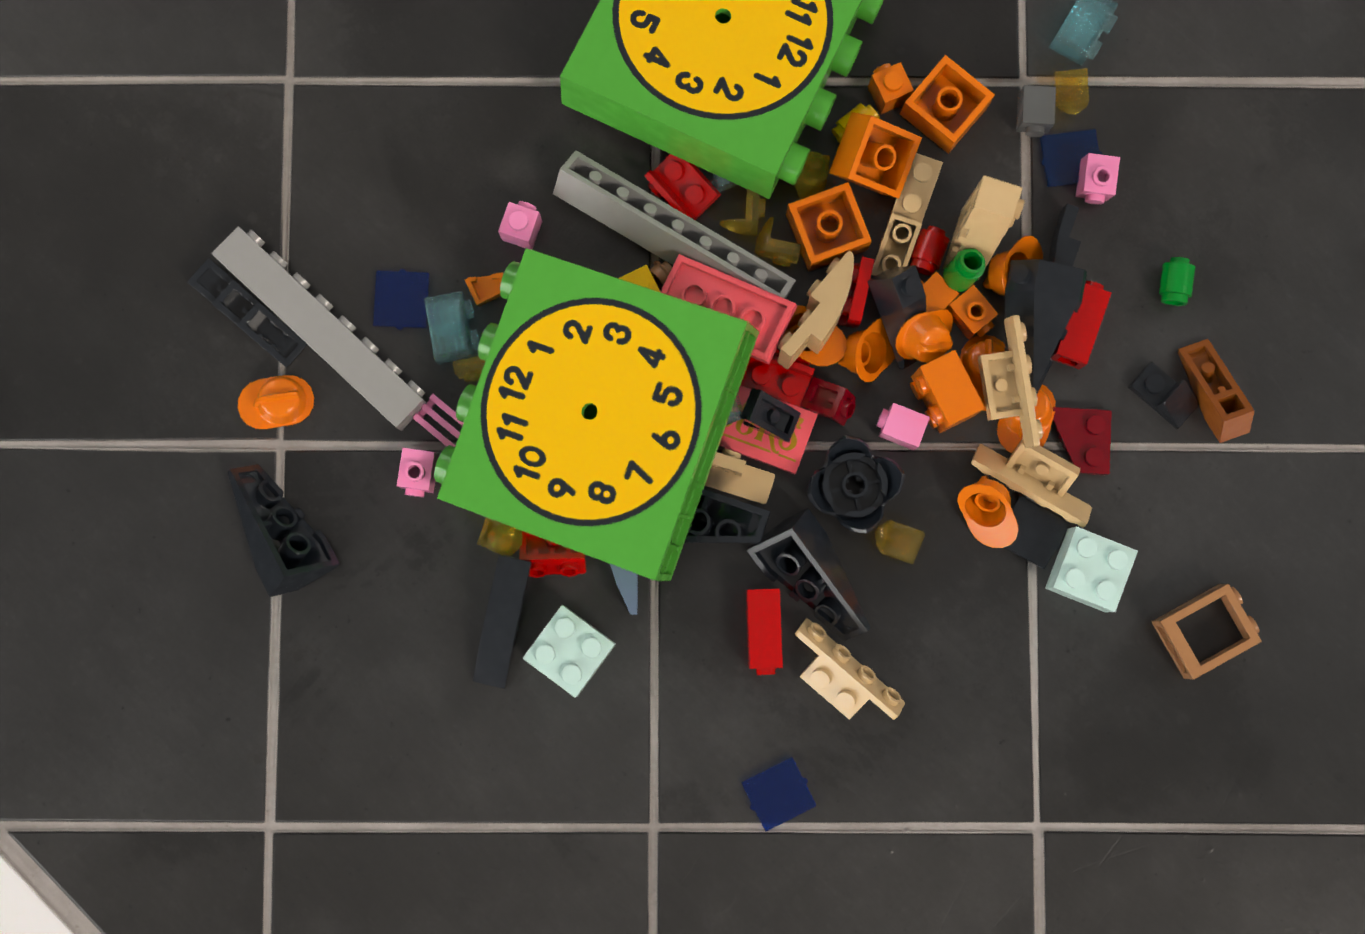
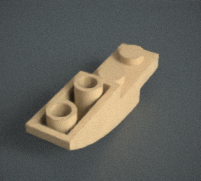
[872,153,943,276]
[777,250,854,370]

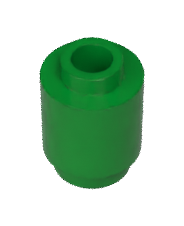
[943,249,985,292]
[1159,257,1196,306]

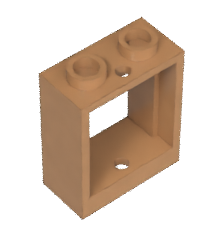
[1151,584,1262,680]

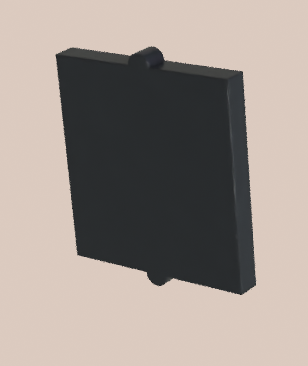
[1004,495,1070,569]

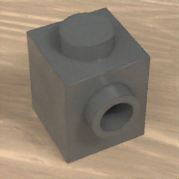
[1016,85,1056,137]

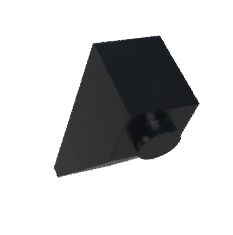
[868,265,926,369]

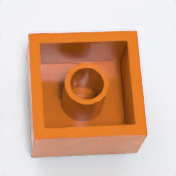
[900,55,995,154]
[829,112,922,199]
[786,182,872,272]
[910,350,985,433]

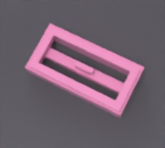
[413,394,464,447]

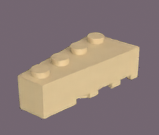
[943,176,1025,280]

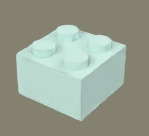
[1045,526,1138,612]
[523,605,616,698]

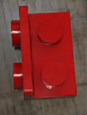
[644,154,721,221]
[837,257,875,329]
[741,349,815,407]
[519,530,586,578]

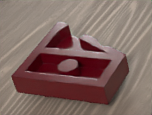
[1053,407,1112,475]

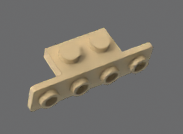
[977,315,1043,448]
[971,438,1092,528]
[705,449,775,504]
[795,618,905,720]

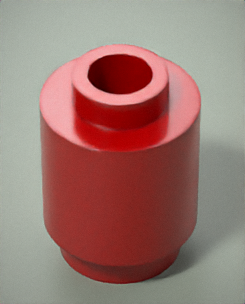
[910,226,950,276]

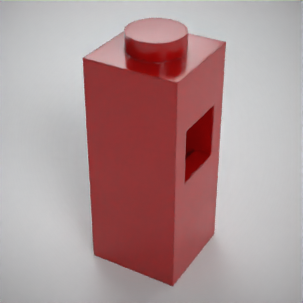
[1052,281,1112,369]
[746,589,783,675]

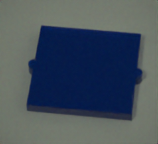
[1040,129,1103,188]
[373,269,430,331]
[741,757,817,832]

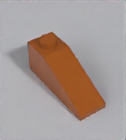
[1178,339,1254,443]

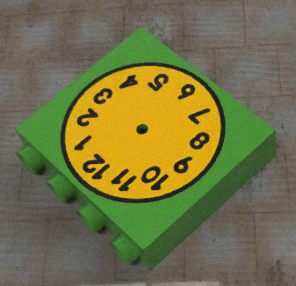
[560,0,884,199]
[434,248,759,581]

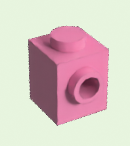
[1076,153,1120,204]
[498,201,542,250]
[876,403,930,450]
[396,448,439,498]

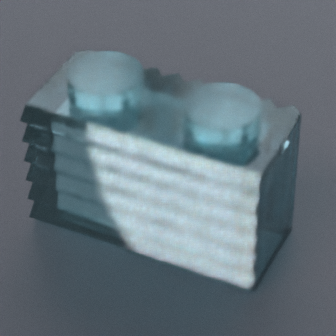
[1049,0,1118,66]
[424,291,479,365]

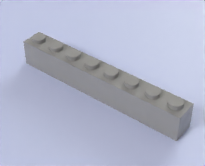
[553,150,796,299]
[211,226,427,431]

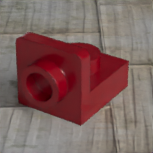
[800,377,856,426]

